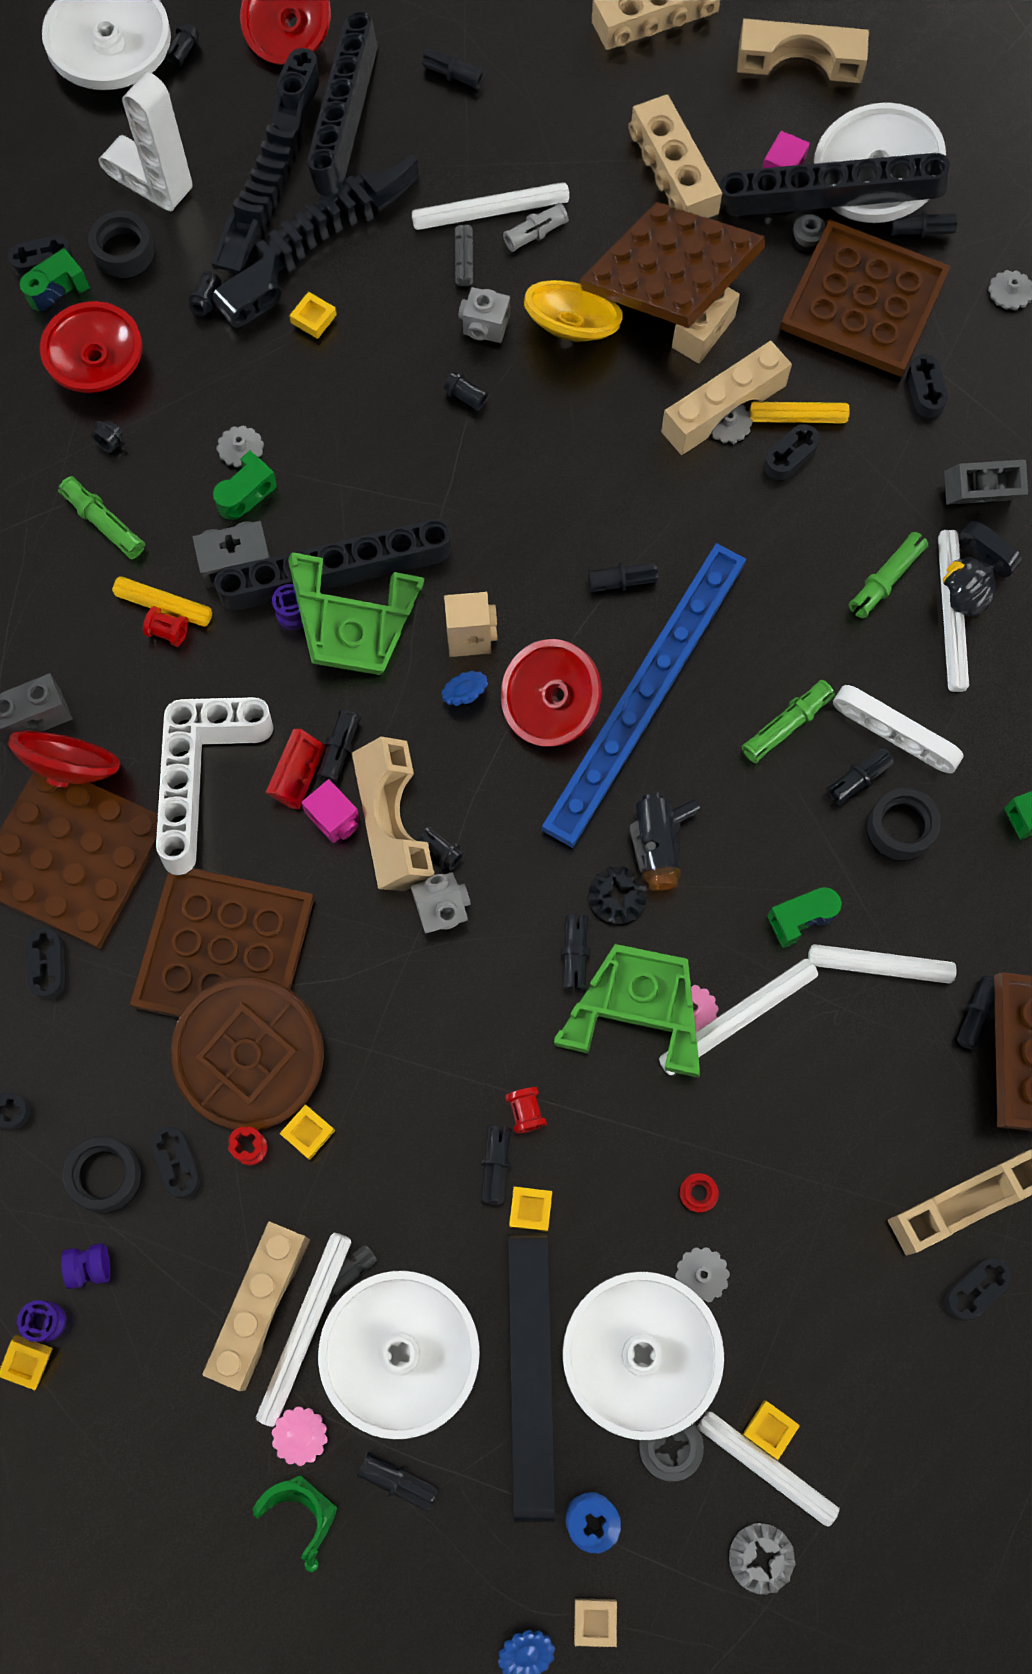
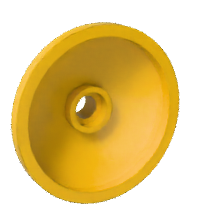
[524,280,623,342]

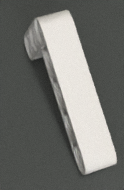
[99,72,193,211]
[156,697,274,875]

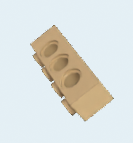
[592,0,720,50]
[629,94,722,218]

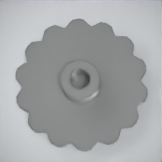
[988,270,1032,310]
[711,405,753,444]
[217,426,264,468]
[675,1247,730,1302]

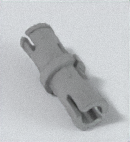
[503,203,569,252]

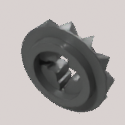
[639,1423,704,1482]

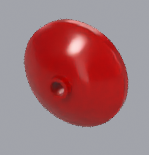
[240,0,331,66]
[40,301,142,393]
[501,639,602,747]
[8,731,120,787]

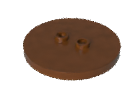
[171,977,324,1130]

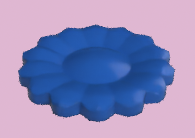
[441,670,488,706]
[498,1630,555,1674]

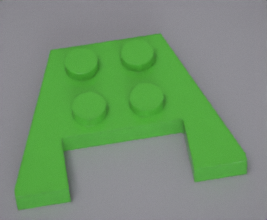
[288,552,424,675]
[554,944,700,1078]

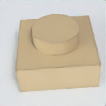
[574,1598,617,1647]

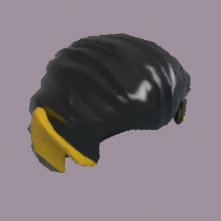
[943,557,996,617]

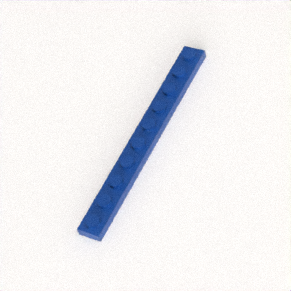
[542,543,746,848]

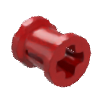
[143,606,189,647]
[505,1087,548,1134]
[228,1127,268,1165]

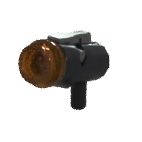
[629,793,701,891]

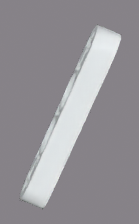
[833,685,963,773]

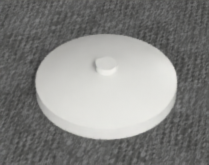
[42,0,171,90]
[814,103,946,223]
[318,1271,479,1439]
[563,1272,724,1440]

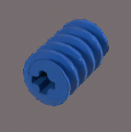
[565,1492,621,1553]

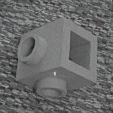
[458,287,510,343]
[410,872,471,934]

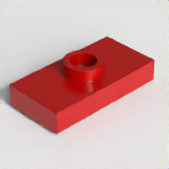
[265,729,326,809]

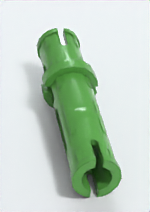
[58,476,146,559]
[848,532,928,618]
[741,679,836,763]

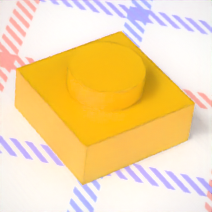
[289,292,337,339]
[280,1104,335,1160]
[509,1187,552,1232]
[0,1334,53,1390]
[742,1400,800,1460]

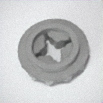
[729,1523,796,1595]

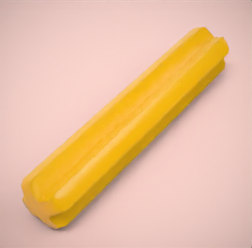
[749,402,850,423]
[112,577,213,627]

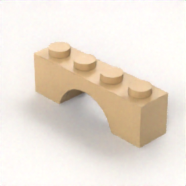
[737,19,869,83]
[661,341,792,456]
[352,736,434,891]
[888,1149,1032,1256]
[202,1221,310,1391]

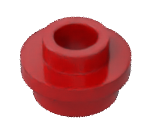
[680,1173,719,1213]

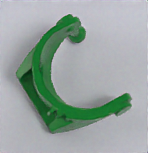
[252,1475,337,1572]

